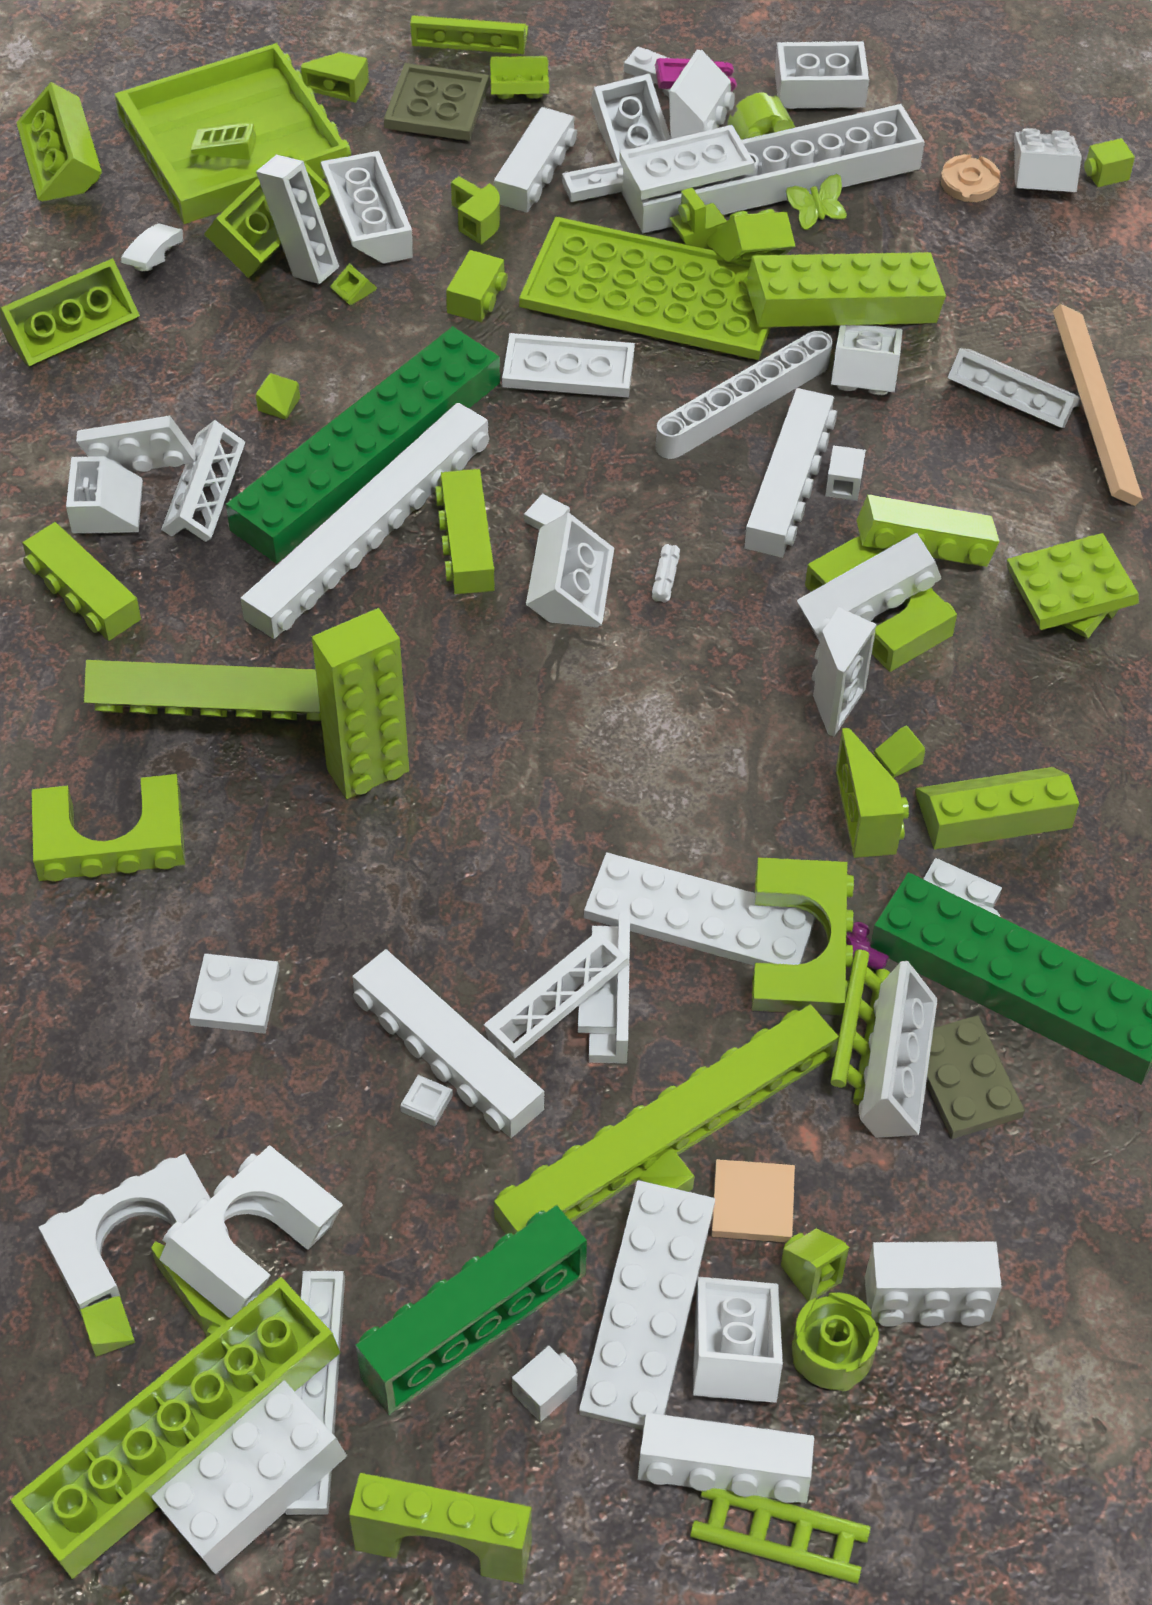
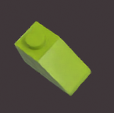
[300,52,369,103]
[781,1228,849,1301]

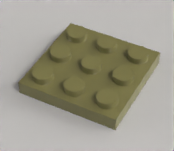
[384,63,489,141]

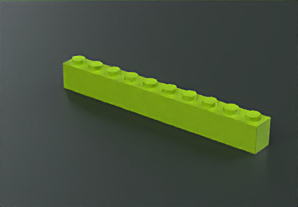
[494,1004,839,1235]

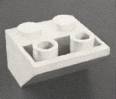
[66,456,143,533]

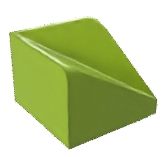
[256,373,300,420]
[638,1148,695,1192]
[80,1296,135,1357]

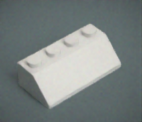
[321,151,413,263]
[859,961,937,1138]

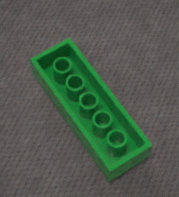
[356,1205,587,1415]

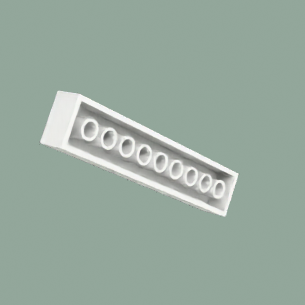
[622,104,925,233]

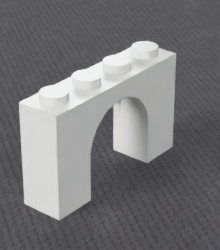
[159,1145,343,1318]
[39,1154,229,1315]

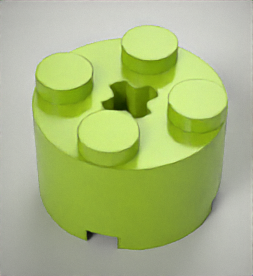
[728,92,795,140]
[792,1292,879,1391]

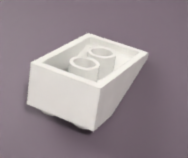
[590,73,671,163]
[831,325,903,395]
[693,1277,783,1403]

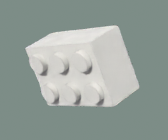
[775,41,869,109]
[865,1242,1001,1326]

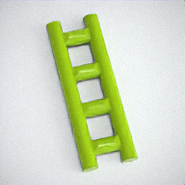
[831,949,890,1105]
[690,1488,871,1584]

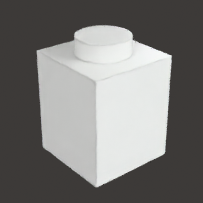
[825,445,866,501]
[512,1345,577,1422]

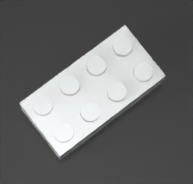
[151,1380,347,1574]

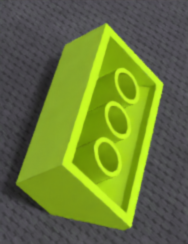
[16,82,102,201]
[0,258,140,367]
[915,767,1079,850]

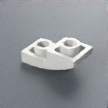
[121,223,183,271]

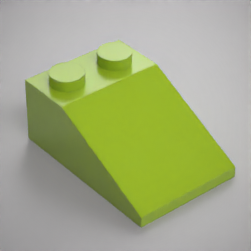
[836,728,909,858]

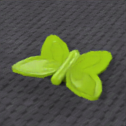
[785,174,847,230]

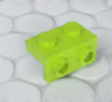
[490,56,549,99]

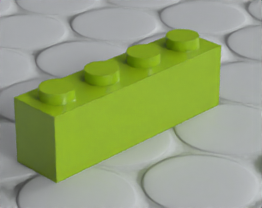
[435,469,495,594]
[856,495,1000,567]
[22,522,141,641]

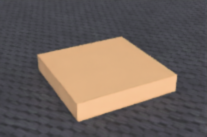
[712,1159,795,1243]

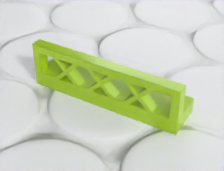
[411,15,528,54]

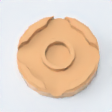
[941,154,1000,202]

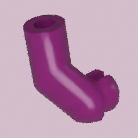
[846,922,889,971]

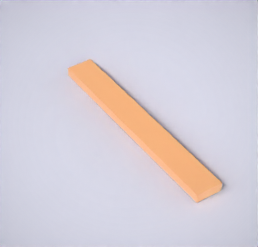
[1053,304,1143,506]

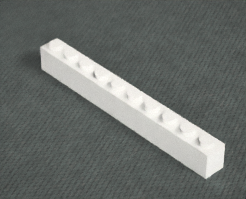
[241,402,489,639]

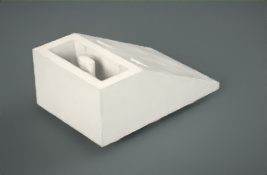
[1014,128,1082,192]

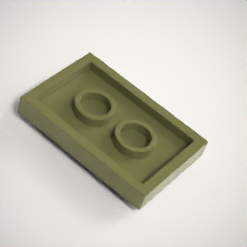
[926,1015,1025,1139]

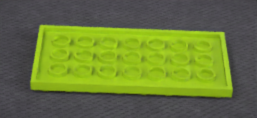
[519,216,771,360]

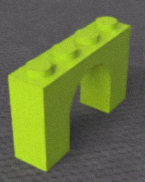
[805,535,957,672]
[32,774,185,881]
[751,857,854,1015]
[349,1473,532,1584]

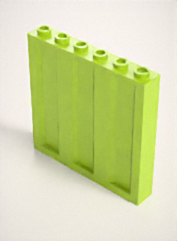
[114,43,351,224]

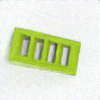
[191,123,256,160]

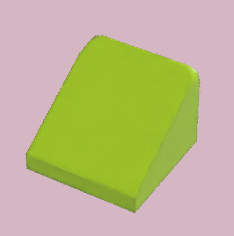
[330,263,377,305]
[874,725,925,778]

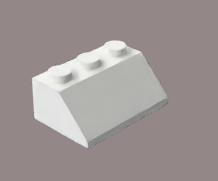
[669,50,735,139]
[526,512,614,627]
[811,607,876,736]

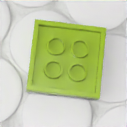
[1007,533,1139,630]

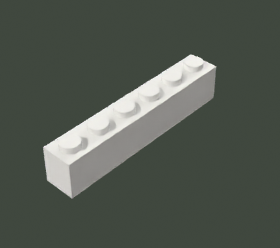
[744,388,837,558]
[352,949,544,1138]

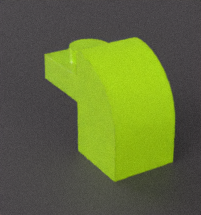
[451,176,500,245]
[670,187,727,250]

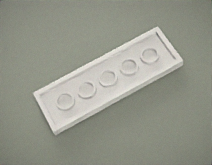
[584,852,816,966]
[579,1180,716,1430]

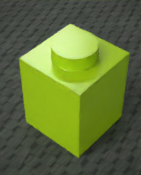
[1084,138,1135,187]

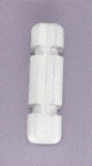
[652,544,680,603]

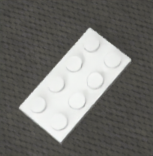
[619,125,755,200]
[502,333,635,397]

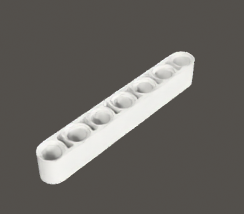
[656,331,832,459]

